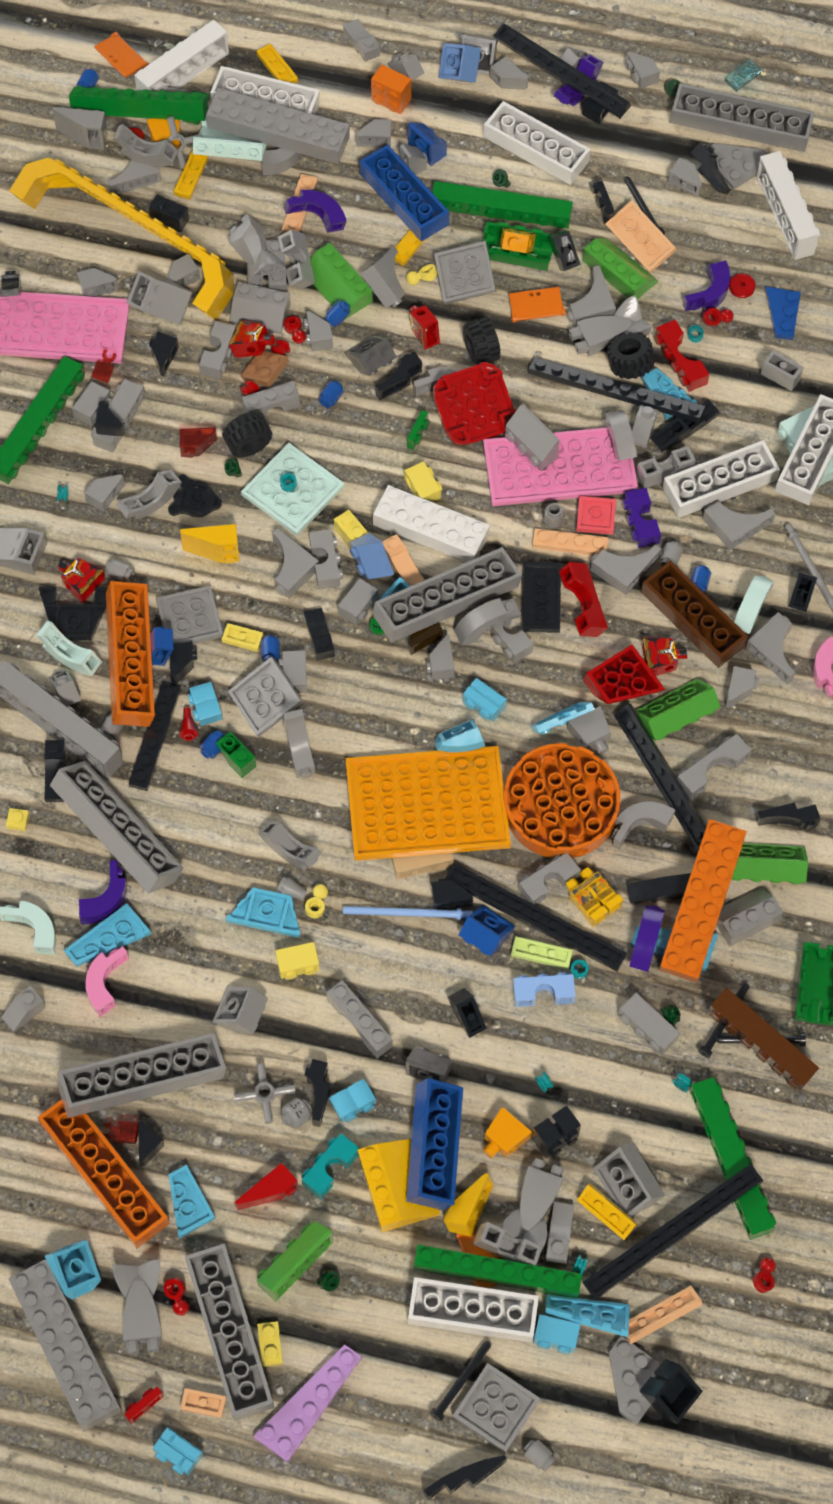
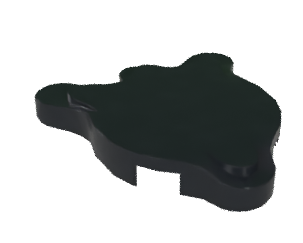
[168,474,222,518]

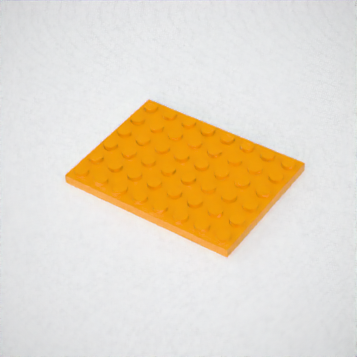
[345,746,511,861]

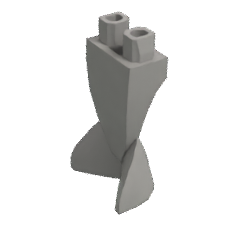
[227,215,286,287]
[569,295,651,357]
[501,1158,563,1249]
[112,1259,162,1355]

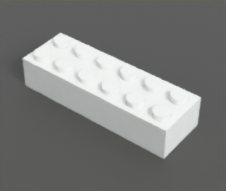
[134,20,229,91]
[210,66,320,115]
[484,101,591,185]
[757,151,820,260]
[775,394,833,505]
[662,440,780,518]
[373,485,490,562]
[408,1277,539,1343]

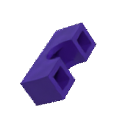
[622,488,661,548]

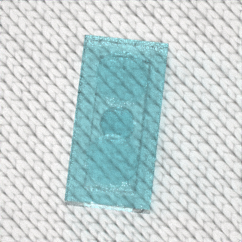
[725,59,762,92]

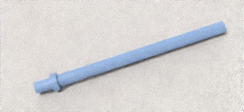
[343,906,473,920]

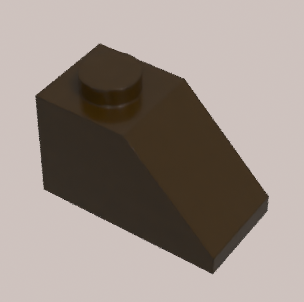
[409,623,443,655]

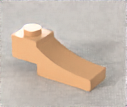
[382,534,425,586]

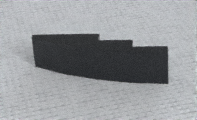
[650,399,720,452]
[627,873,691,905]
[423,1455,507,1501]

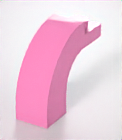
[813,636,833,699]
[86,946,129,1017]

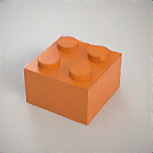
[371,65,411,114]

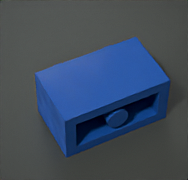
[150,627,173,666]

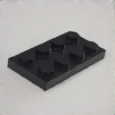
[522,562,561,633]

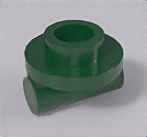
[665,79,682,97]
[493,169,511,188]
[224,458,242,478]
[660,1004,681,1026]
[317,1269,340,1292]

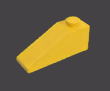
[444,1173,494,1236]

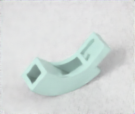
[734,575,774,634]
[36,621,102,676]
[0,901,57,955]

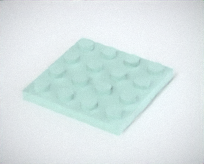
[241,443,345,536]

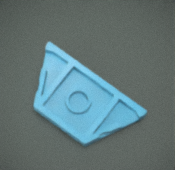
[226,887,300,938]

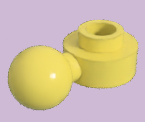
[406,264,438,285]
[305,884,328,918]

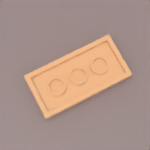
[605,200,677,273]

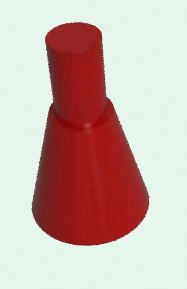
[179,707,198,741]

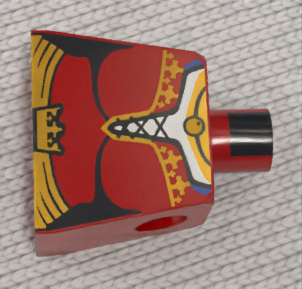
[408,306,440,350]
[229,320,275,358]
[58,558,106,603]
[642,637,687,676]

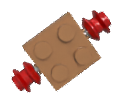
[240,340,291,397]

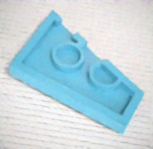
[531,701,595,735]
[168,1165,215,1239]

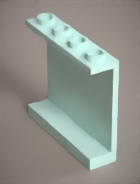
[193,119,267,161]

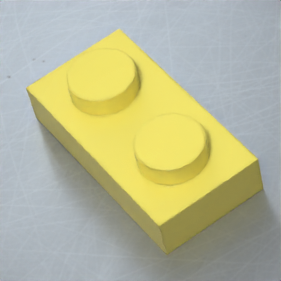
[222,623,264,652]
[257,1321,283,1367]

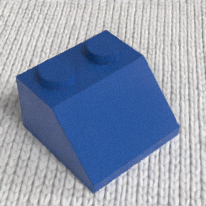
[408,122,447,166]
[458,905,516,956]

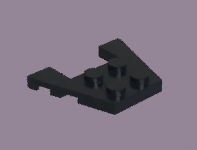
[39,587,108,640]

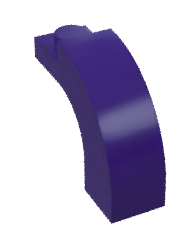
[554,54,604,106]
[284,190,347,233]
[683,260,730,311]
[79,860,127,925]
[629,905,665,972]

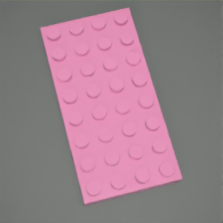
[0,292,130,364]
[483,428,638,506]

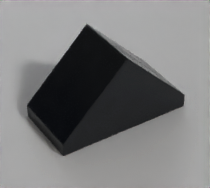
[95,401,125,436]
[788,572,817,612]
[138,1121,165,1166]

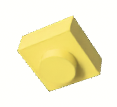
[6,808,30,831]

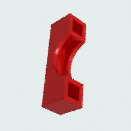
[654,320,710,392]
[559,562,608,637]

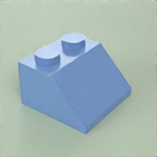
[438,43,481,83]
[349,533,394,579]

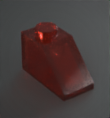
[180,427,217,458]

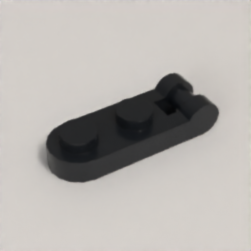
[591,178,614,225]

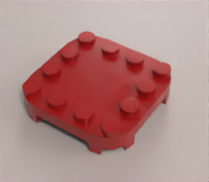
[433,362,516,446]

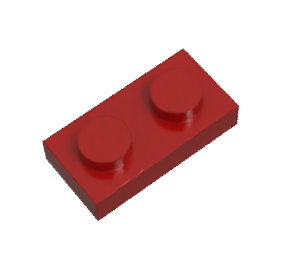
[124,1387,164,1424]

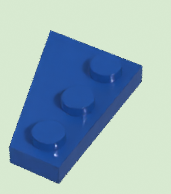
[765,286,801,340]

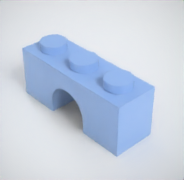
[513,972,576,1007]

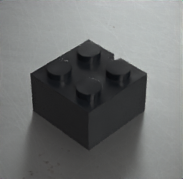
[532,1106,581,1159]
[640,1359,703,1424]

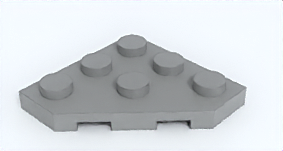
[712,143,767,190]
[609,1336,660,1426]

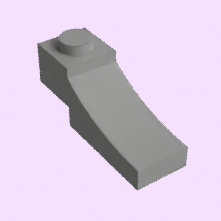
[343,19,380,62]
[545,1202,574,1265]

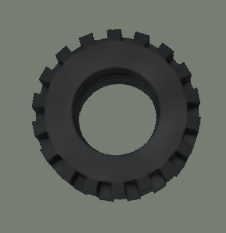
[463,317,501,365]
[607,332,655,379]
[222,412,273,458]

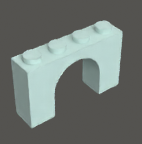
[778,406,833,486]

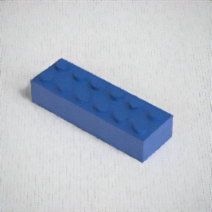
[359,145,450,242]
[406,1078,463,1210]

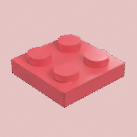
[576,496,616,535]

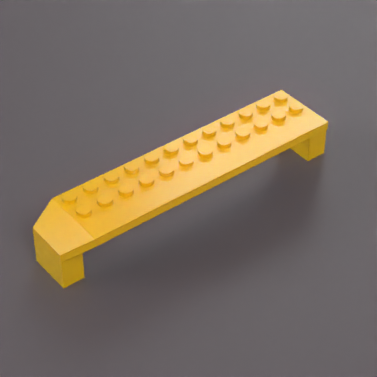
[9,158,234,321]

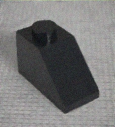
[149,332,179,376]
[170,642,198,685]
[431,879,473,910]
[447,988,487,1038]

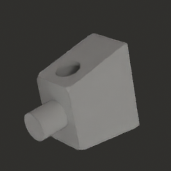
[567,706,611,755]

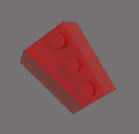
[583,645,665,704]

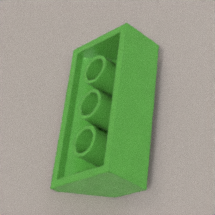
[582,238,658,300]
[310,243,373,319]
[635,678,720,741]
[732,843,808,884]
[257,1221,333,1302]

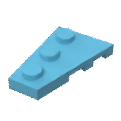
[641,368,699,420]

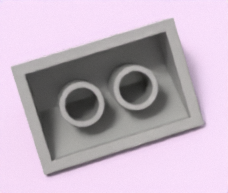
[229,282,291,334]
[505,404,560,471]
[717,888,783,947]
[593,1143,665,1217]

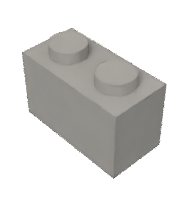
[761,350,804,391]
[72,381,111,426]
[338,578,379,625]
[279,650,307,693]

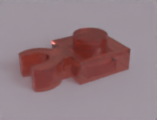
[91,349,117,384]
[102,1121,138,1144]

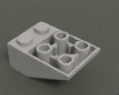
[52,107,108,150]
[127,269,193,325]
[0,528,47,575]

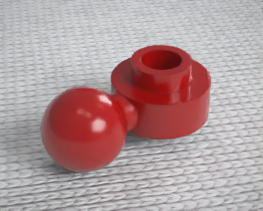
[703,308,734,327]
[283,316,306,344]
[753,1257,776,1293]
[164,1277,189,1316]

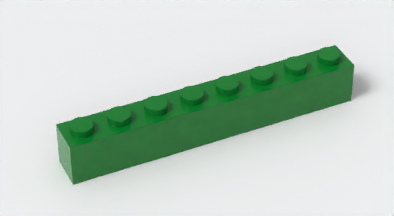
[69,86,208,121]
[432,181,573,229]
[0,356,85,484]
[689,1077,776,1240]
[413,1244,582,1298]

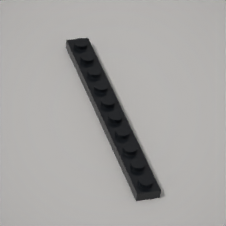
[493,23,631,119]
[528,357,705,423]
[614,704,706,852]
[445,863,627,972]
[582,1164,763,1300]

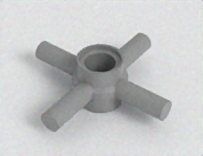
[167,116,203,169]
[234,1063,295,1124]

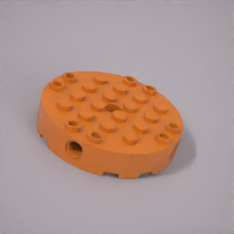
[504,743,620,858]

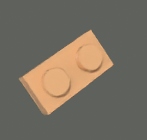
[180,1388,227,1419]

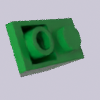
[216,731,256,778]

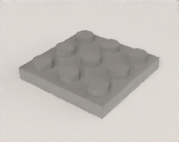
[434,241,496,305]
[156,585,223,644]
[228,657,303,737]
[452,1363,541,1454]

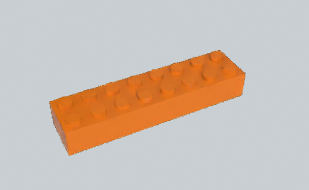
[106,581,155,727]
[660,819,747,983]
[37,1099,170,1249]

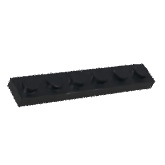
[129,683,181,791]

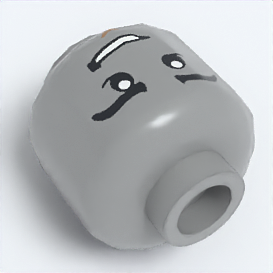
[281,1098,312,1129]

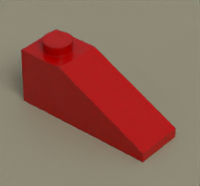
[234,1163,298,1210]

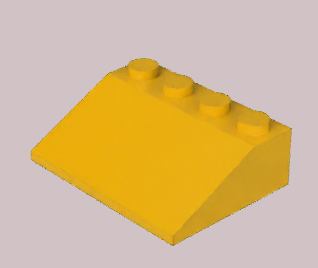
[358,1139,441,1233]

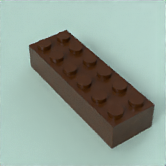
[641,560,748,668]
[708,987,819,1090]

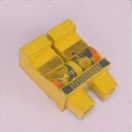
[565,867,624,927]

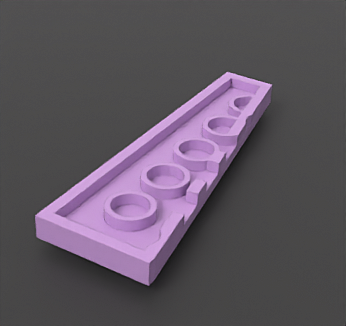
[254,1345,362,1463]

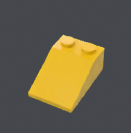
[180,524,240,564]

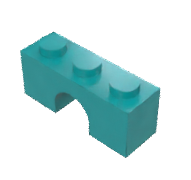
[302,1133,360,1200]

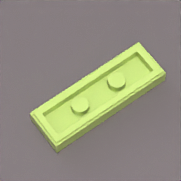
[511,936,573,970]

